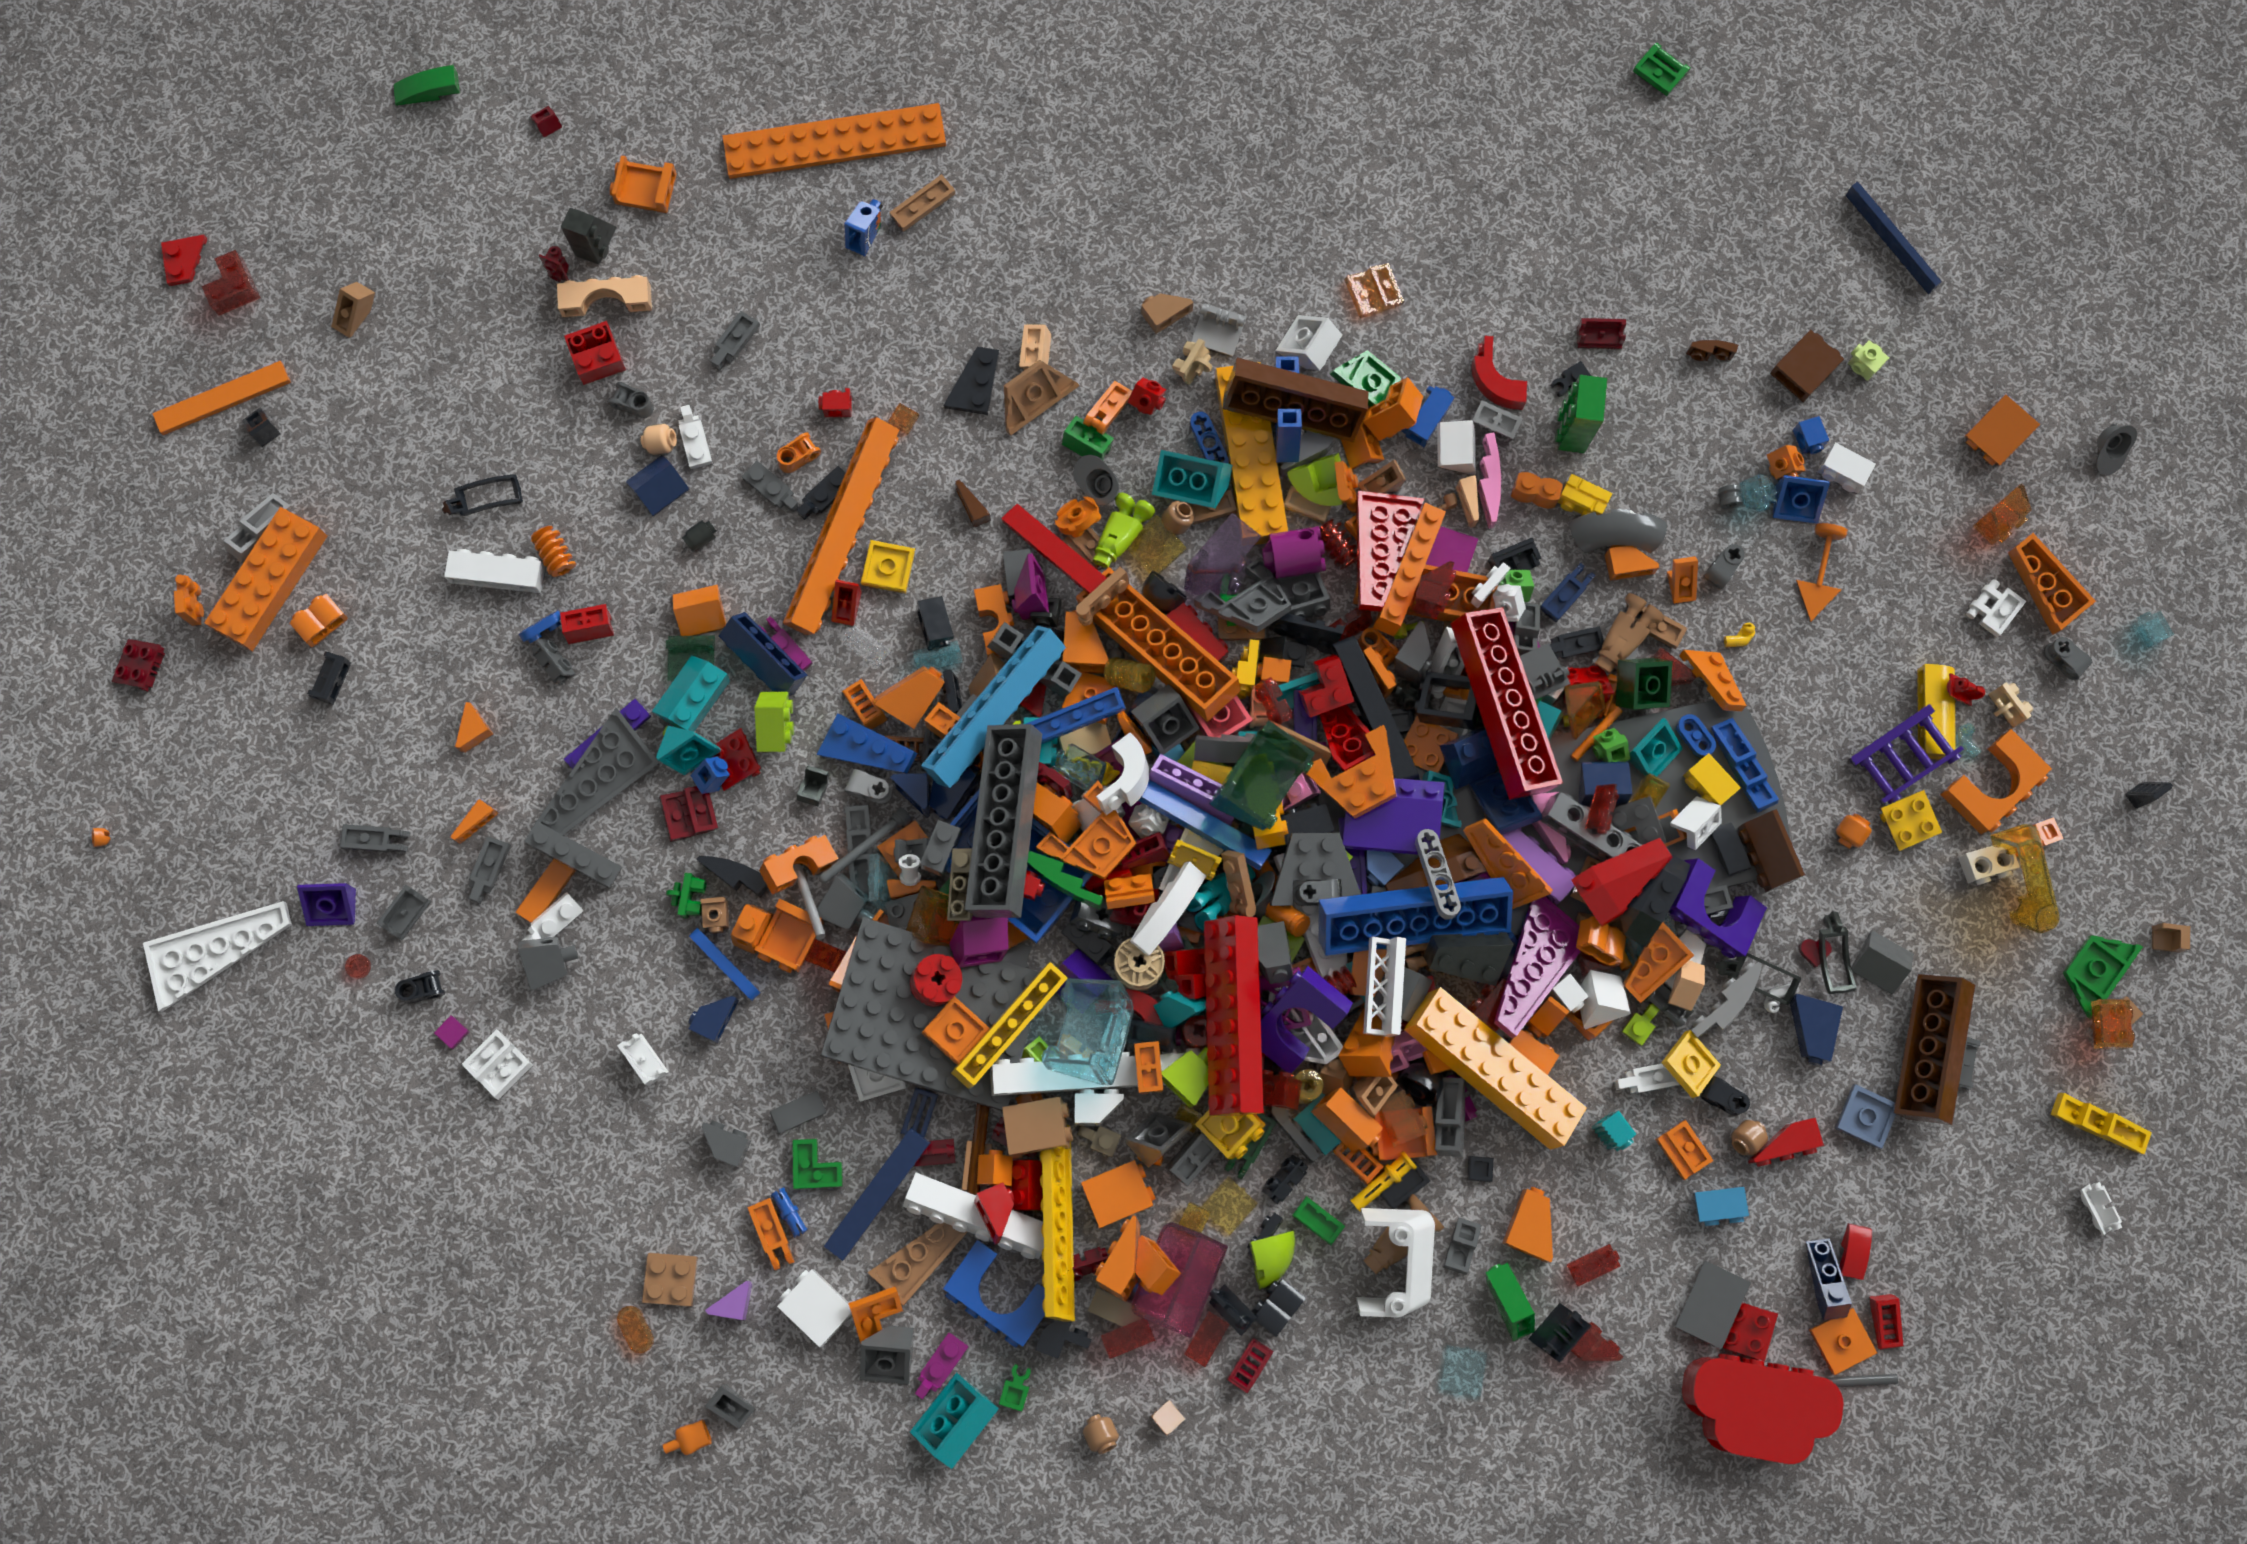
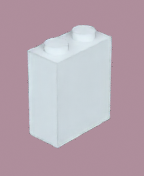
[777,1269,852,1347]

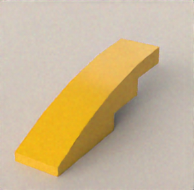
[2051,1093,2152,1155]

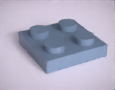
[1835,1084,1896,1149]

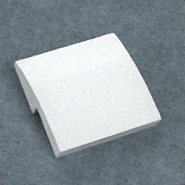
[462,1029,533,1100]

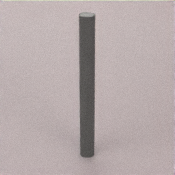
[1827,1374,1898,1387]

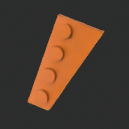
[1463,818,1553,909]

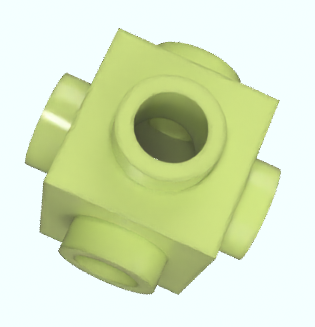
[1848,340,1889,381]

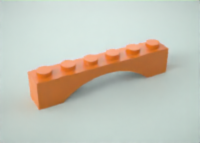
[1373,503,1446,637]

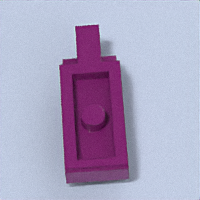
[915,1332,969,1400]

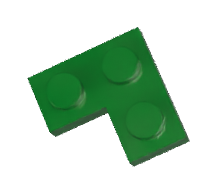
[793,1139,843,1189]

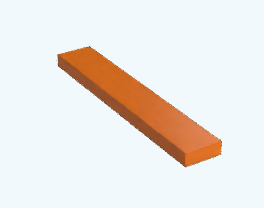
[152,361,291,435]

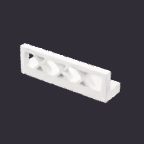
[1363,937,1406,1037]

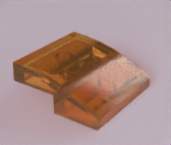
[1344,263,1405,318]

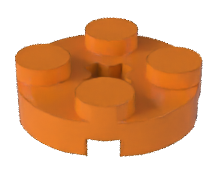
[1055,497,1101,538]

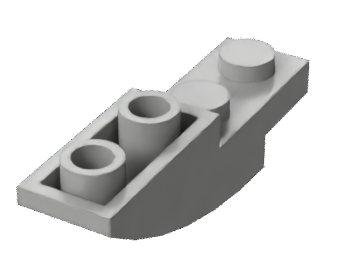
[1691,962,1762,1039]

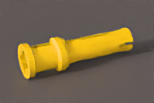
[1350,1151,1417,1212]

